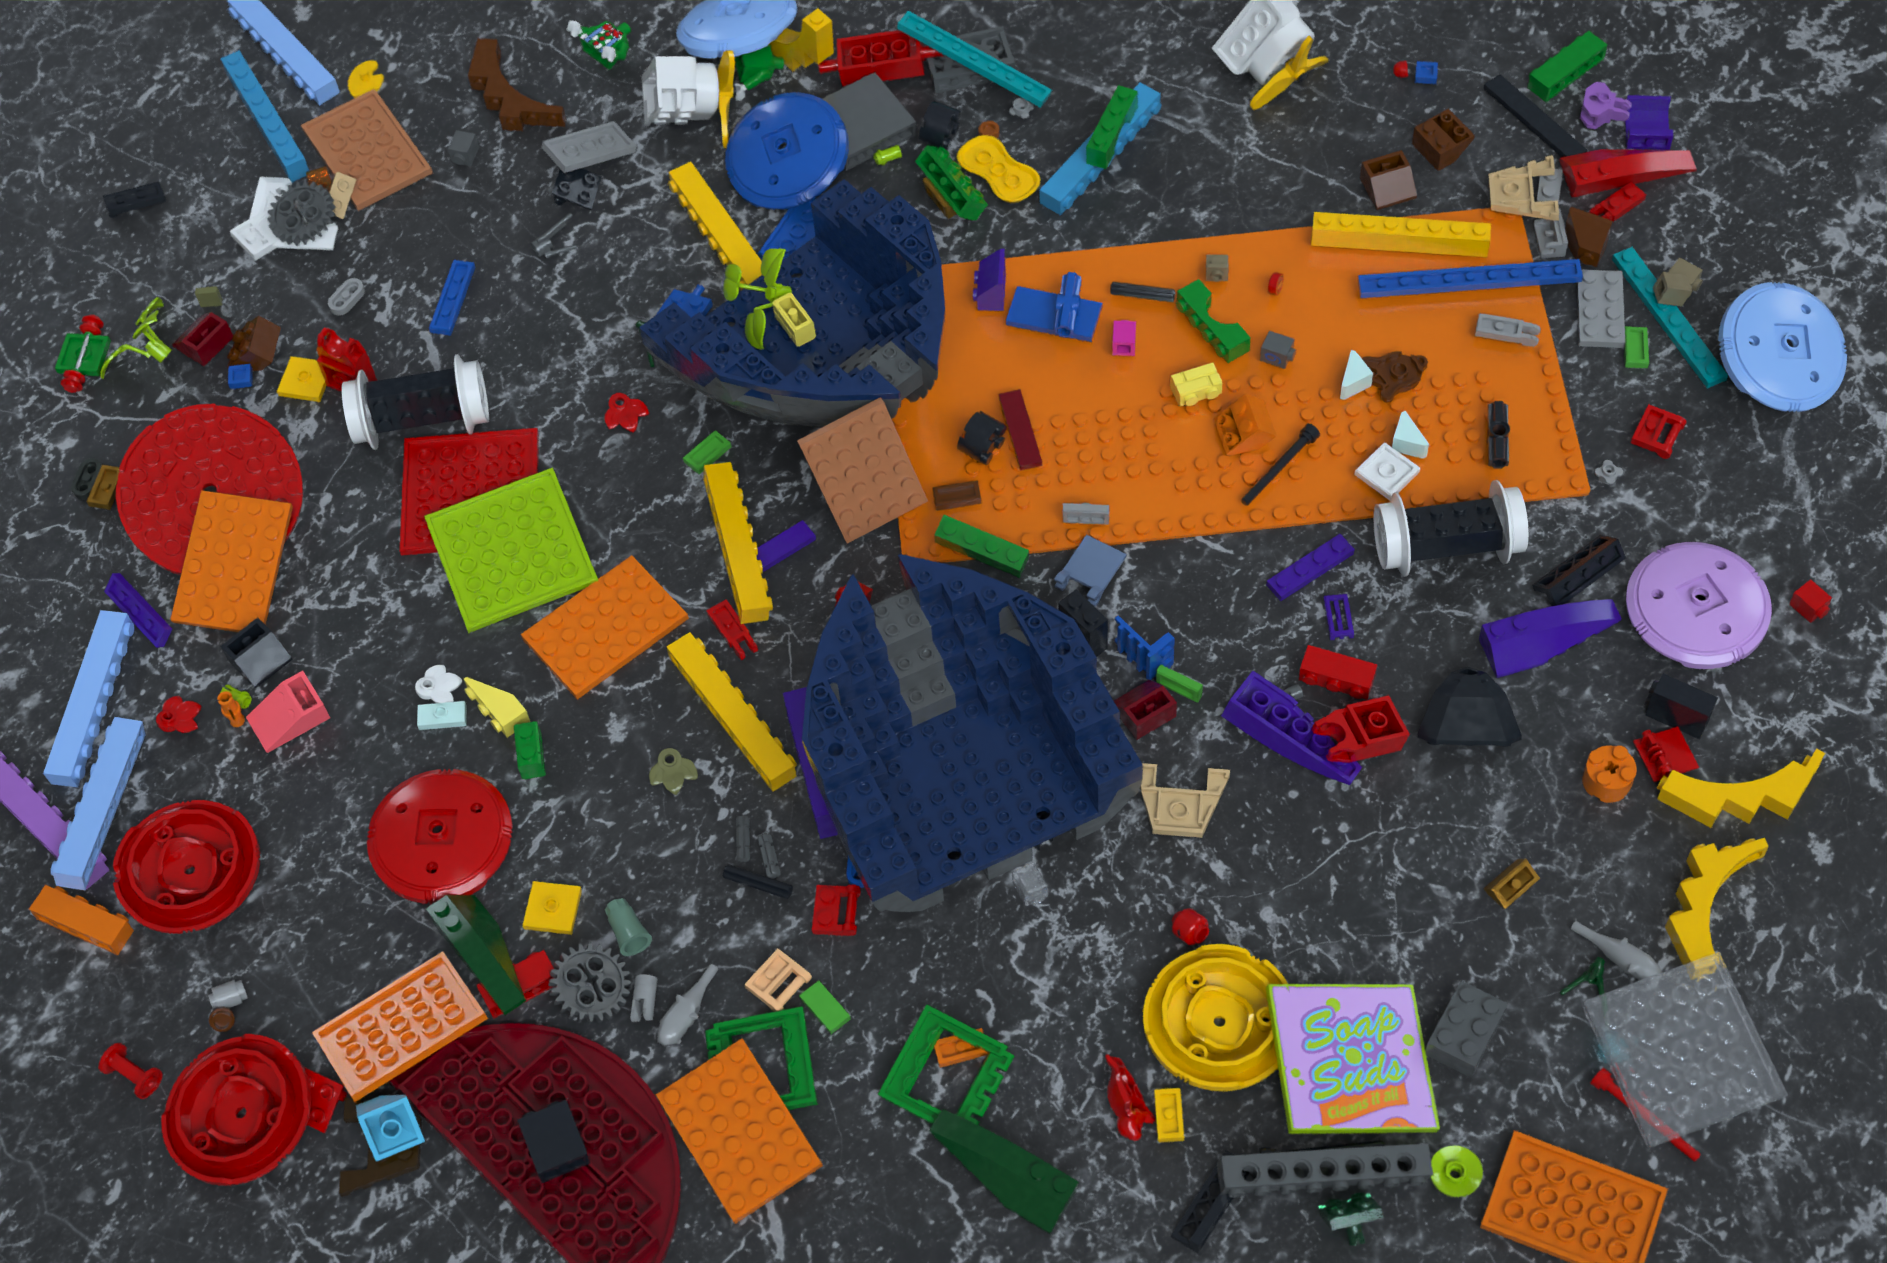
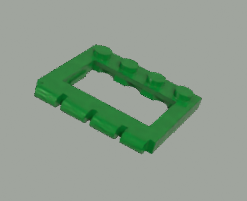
[878,1005,1015,1125]
[705,1006,818,1110]

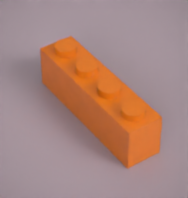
[29,885,134,955]

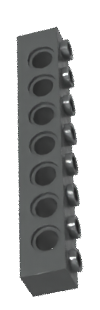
[1217,1143,1433,1197]

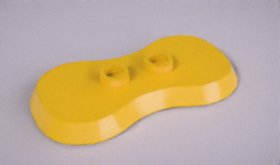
[957,135,1040,203]

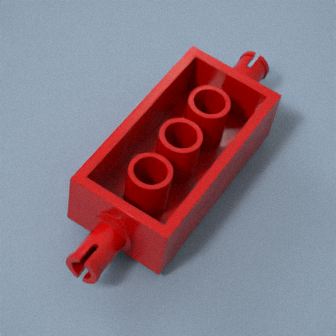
[818,30,943,87]

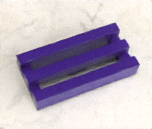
[1323,594,1354,640]

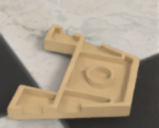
[1489,155,1559,221]
[1140,763,1230,838]

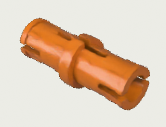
[217,691,245,727]

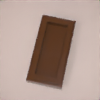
[933,480,982,511]

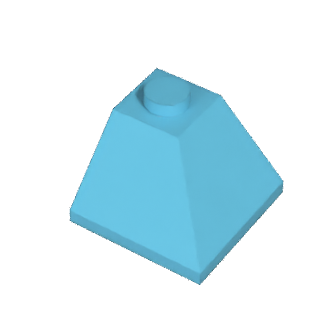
[356,1095,425,1161]

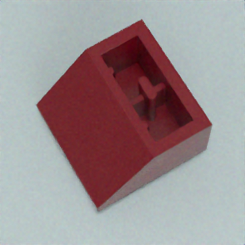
[172,312,233,366]
[1114,680,1177,740]

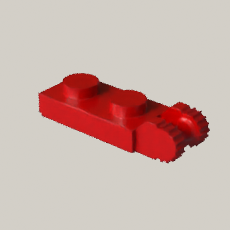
[1588,182,1646,222]
[706,599,758,660]

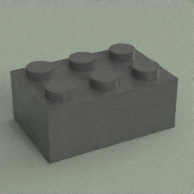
[1426,980,1508,1078]

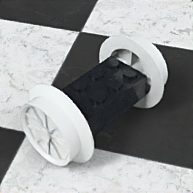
[342,354,489,450]
[1374,480,1528,577]

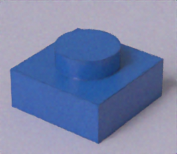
[1415,61,1438,84]
[228,364,252,389]

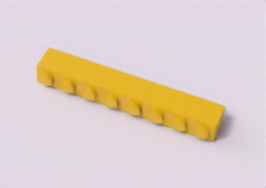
[668,161,762,290]
[1311,212,1491,257]
[703,462,773,624]
[667,632,797,792]

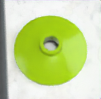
[1430,1146,1483,1197]

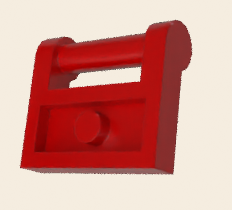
[1631,404,1686,459]
[812,885,861,936]

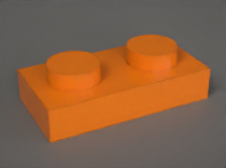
[934,1028,989,1068]

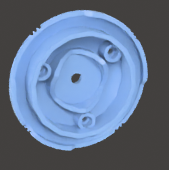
[676,0,797,58]
[1718,282,1847,412]

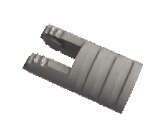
[630,974,658,1022]

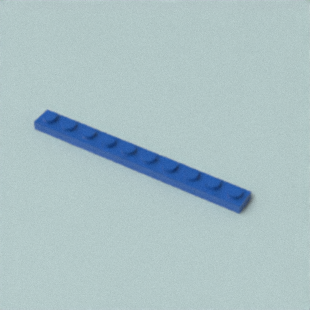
[1358,259,1583,298]

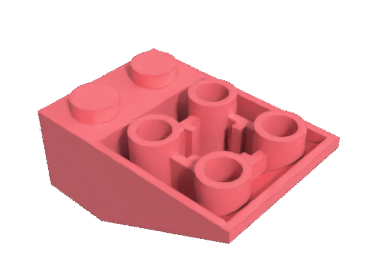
[246,671,330,753]

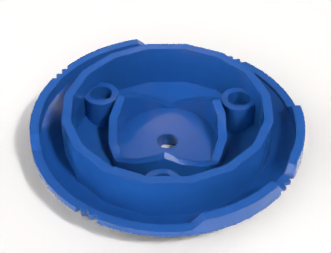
[725,93,849,209]

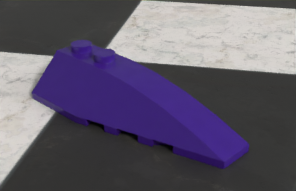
[1479,599,1622,678]
[1221,671,1362,785]

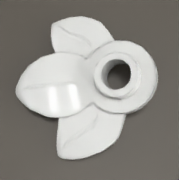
[415,665,462,703]

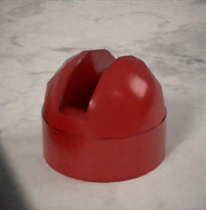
[1393,60,1408,78]

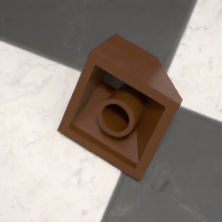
[1565,207,1613,267]

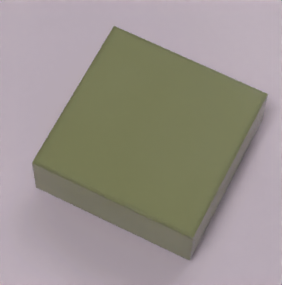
[195,286,223,307]

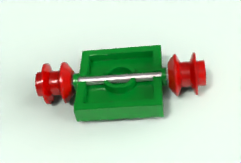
[55,315,111,393]

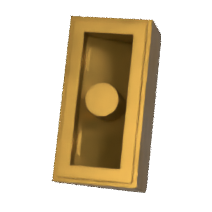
[923,177,957,219]
[1484,859,1540,909]

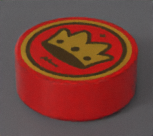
[1268,272,1284,295]

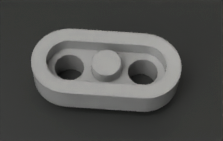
[328,278,365,315]

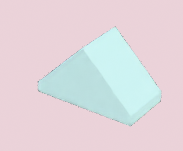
[1340,350,1373,400]
[1392,411,1429,459]

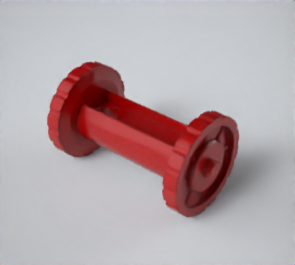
[98,1043,163,1099]

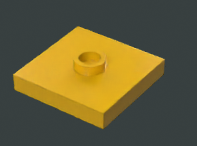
[277,356,327,402]
[522,881,582,935]

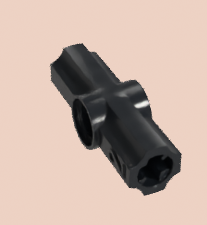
[1487,401,1510,469]

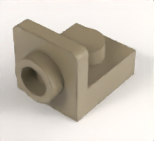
[1206,255,1229,282]

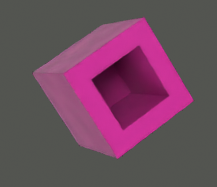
[1113,320,1136,356]

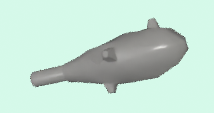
[1571,921,1662,984]
[657,964,718,1046]

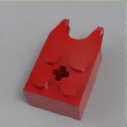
[317,327,377,392]
[1312,695,1410,763]

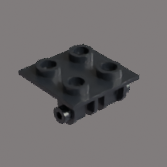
[551,168,602,210]

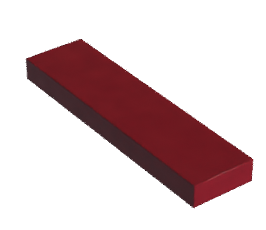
[999,389,1042,471]

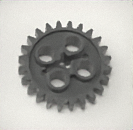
[267,181,336,246]
[548,942,631,1025]

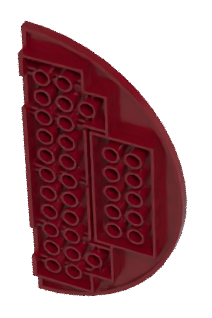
[388,1023,681,1263]

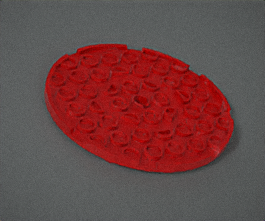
[116,404,303,575]

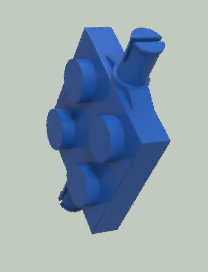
[655,284,713,318]

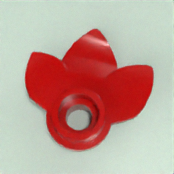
[605,393,649,432]
[156,696,202,733]

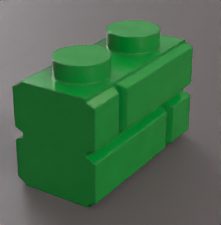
[514,721,546,779]

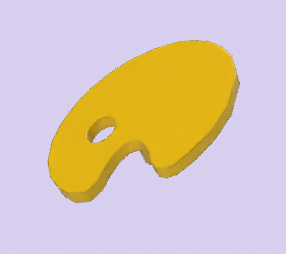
[348,61,384,98]

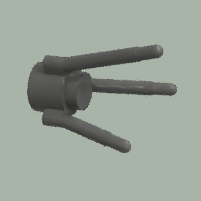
[531,213,577,259]

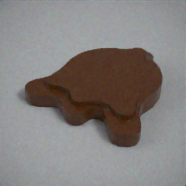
[1362,351,1428,403]

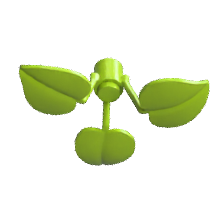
[723,248,792,350]
[101,297,172,380]

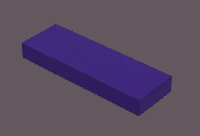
[756,520,816,572]

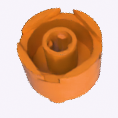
[1582,746,1637,803]

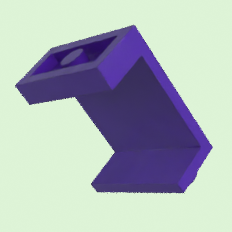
[1625,95,1673,150]

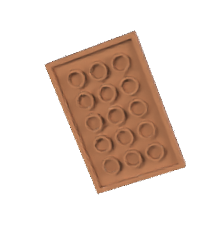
[301,89,433,211]
[797,397,928,544]

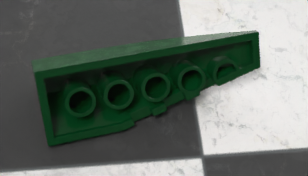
[426,895,526,1015]
[929,1109,1079,1234]

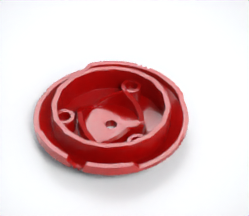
[367,769,513,904]
[113,800,260,934]
[161,1034,311,1186]

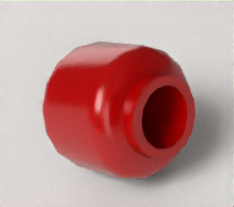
[1172,908,1209,945]

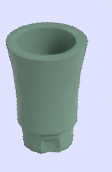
[605,898,652,956]

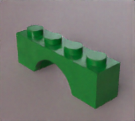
[1086,85,1138,169]
[1176,279,1251,363]

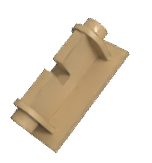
[329,171,356,219]

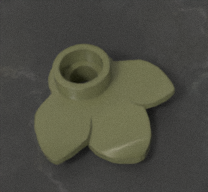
[649,748,698,795]

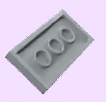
[542,121,637,173]
[1577,270,1625,348]

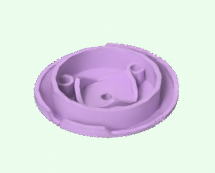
[1626,542,1772,669]

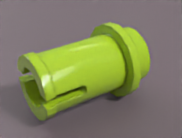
[874,145,902,166]
[220,684,252,709]

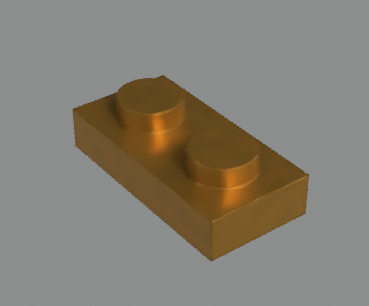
[87,465,120,510]

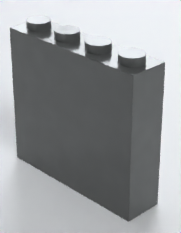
[823,72,916,171]

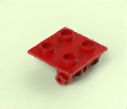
[1633,726,1699,782]
[304,1067,347,1133]

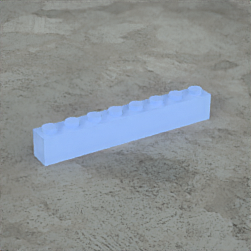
[227,0,340,105]
[43,610,134,787]
[51,717,145,890]

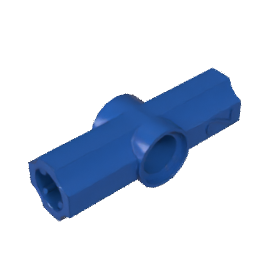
[1054,272,1082,338]

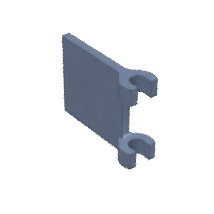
[1054,535,1127,607]

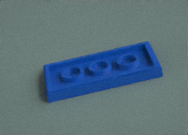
[758,198,816,260]
[1006,286,1102,342]

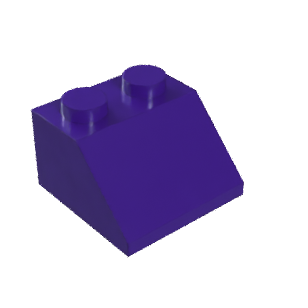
[973,249,1006,311]

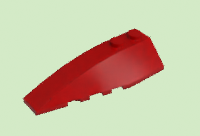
[1559,149,1696,198]

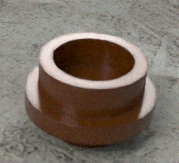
[209,1007,235,1032]

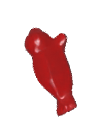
[1105,1054,1156,1141]

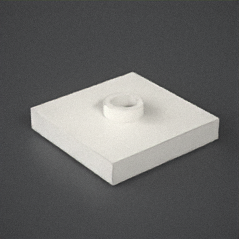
[1354,442,1420,500]

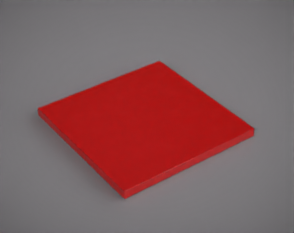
[399,428,539,555]

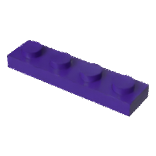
[1266,534,1355,601]
[104,573,172,648]

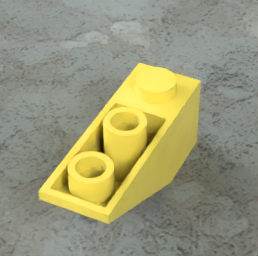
[464,677,530,738]

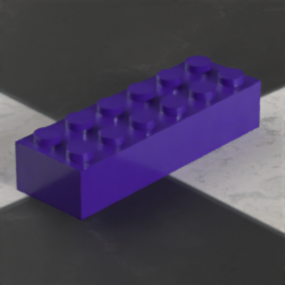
[783,687,838,839]

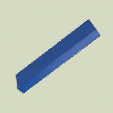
[429,260,475,336]

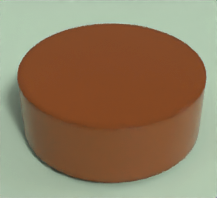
[978,121,1000,139]

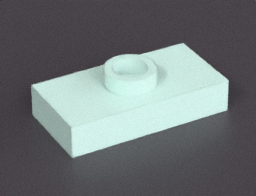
[417,701,467,730]

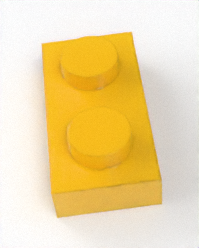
[1154,1088,1184,1142]

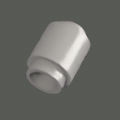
[208,980,248,1009]

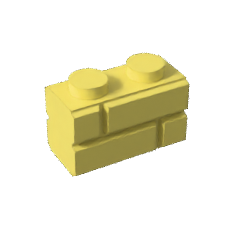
[772,293,816,347]
[1170,362,1223,407]

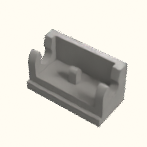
[1534,208,1568,258]

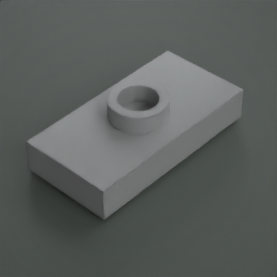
[1063,503,1109,525]

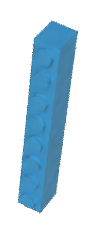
[221,51,310,182]
[1039,83,1161,215]

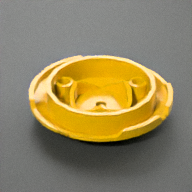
[1143,944,1288,1091]

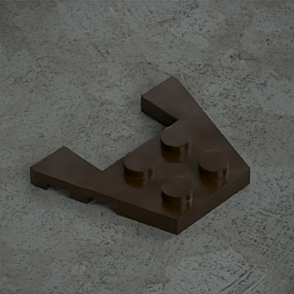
[339,1097,422,1197]

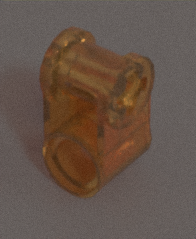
[306,166,332,192]

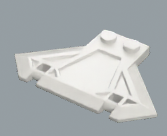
[230,177,338,261]

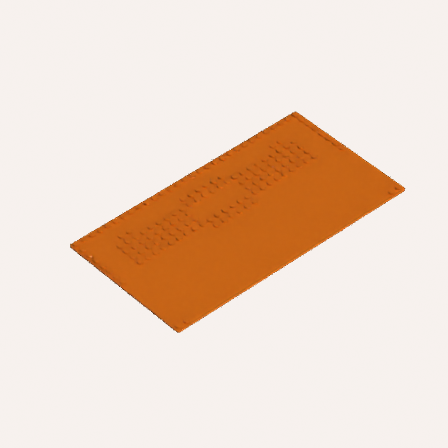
[892,208,1590,563]

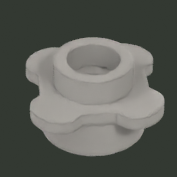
[1009,97,1034,119]
[1595,460,1623,484]

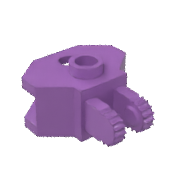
[1580,82,1631,129]

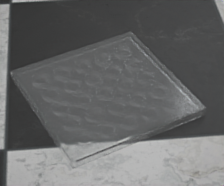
[1581,952,1788,1149]

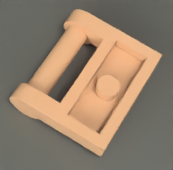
[745,949,812,1012]

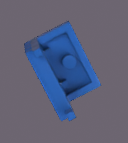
[1114,616,1175,680]

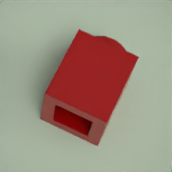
[1789,579,1832,623]

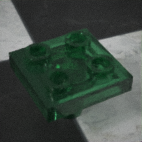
[1318,1192,1384,1246]

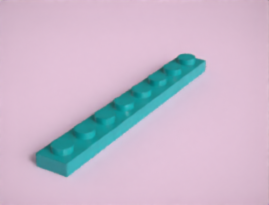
[897,11,1052,108]
[1612,247,1728,388]

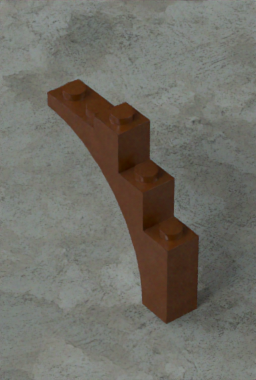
[468,38,567,131]

